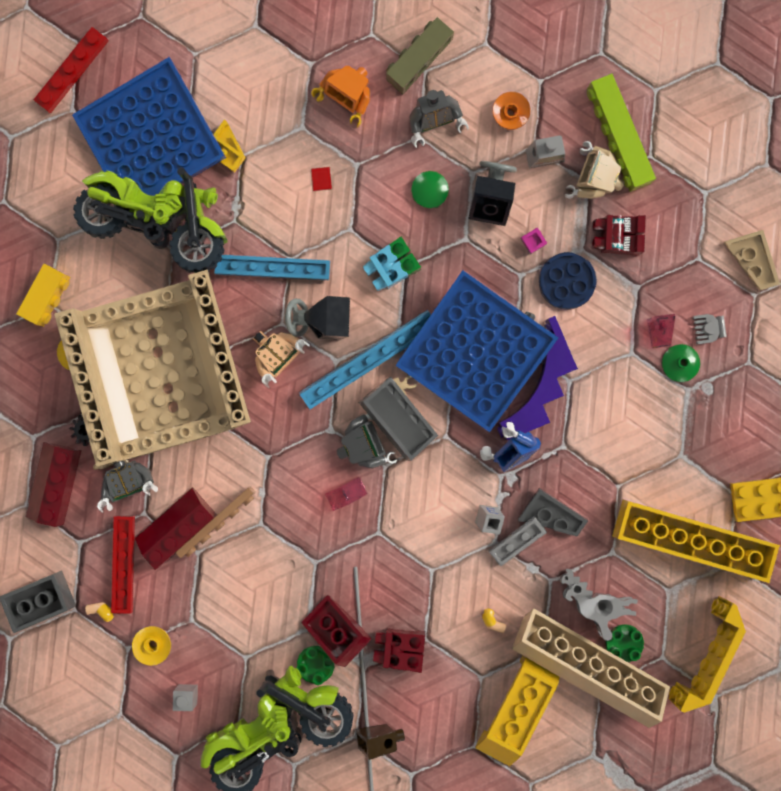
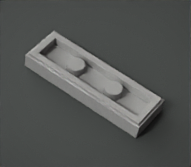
[489,516,547,566]

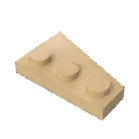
[724,230,780,291]

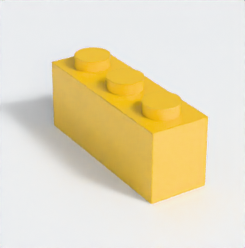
[16,264,71,327]

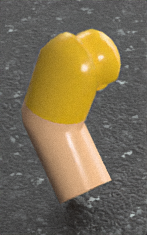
[86,602,114,622]
[482,608,506,633]

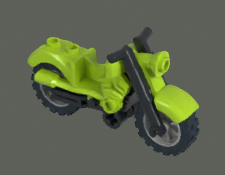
[73,167,228,273]
[201,666,354,791]

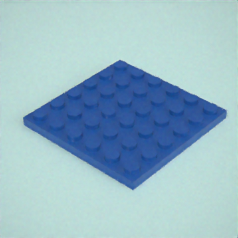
[72,57,226,211]
[395,270,558,432]

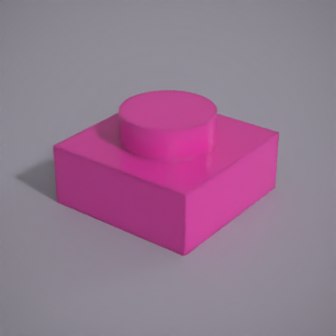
[520,227,547,255]

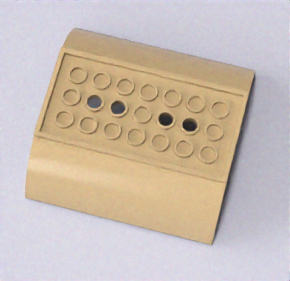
[54,270,251,467]

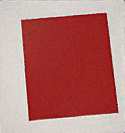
[311,167,332,191]

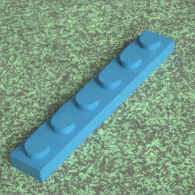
[215,255,330,281]

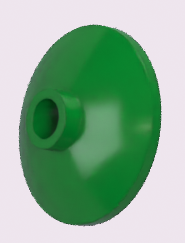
[662,344,700,382]

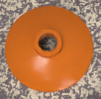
[492,92,531,130]

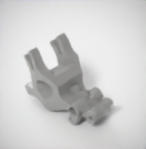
[560,569,638,641]

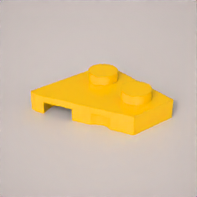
[214,120,246,173]

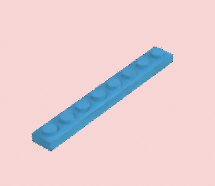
[299,310,431,409]

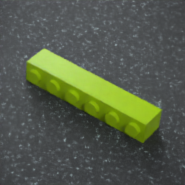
[587,74,656,192]

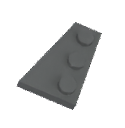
[518,488,588,537]

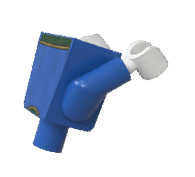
[480,422,541,472]

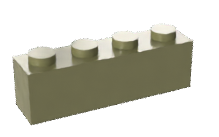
[386,17,454,95]

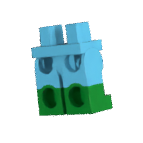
[363,236,421,291]

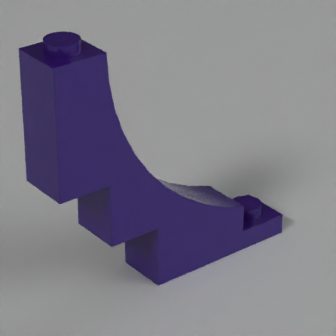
[497,316,578,441]

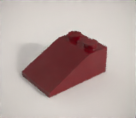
[301,595,372,667]

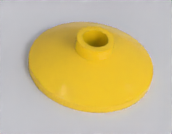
[132,626,171,666]

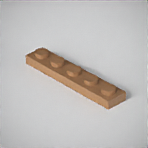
[176,487,256,559]

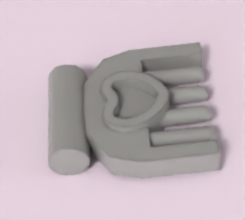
[692,314,727,345]

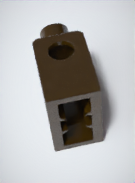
[356,724,405,760]

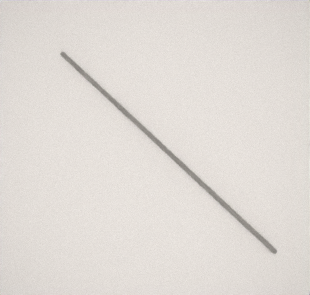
[354,567,374,791]

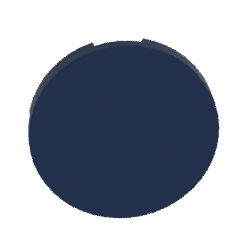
[539,252,597,310]

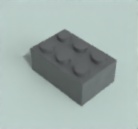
[0,570,76,633]

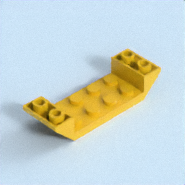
[668,596,746,713]
[475,655,560,766]

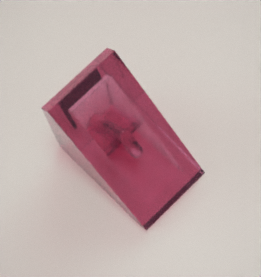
[647,314,675,348]
[325,477,367,511]

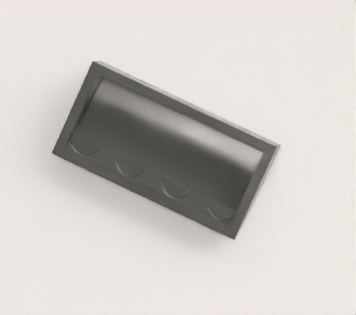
[358,377,438,461]

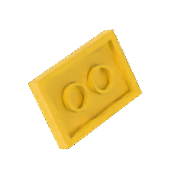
[730,477,781,522]

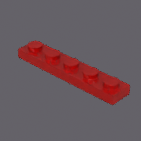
[33,27,109,114]
[111,516,135,614]

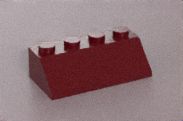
[26,442,82,527]
[135,487,217,570]

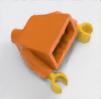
[311,65,370,128]

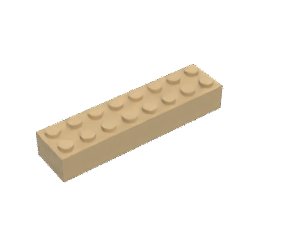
[512,608,670,728]

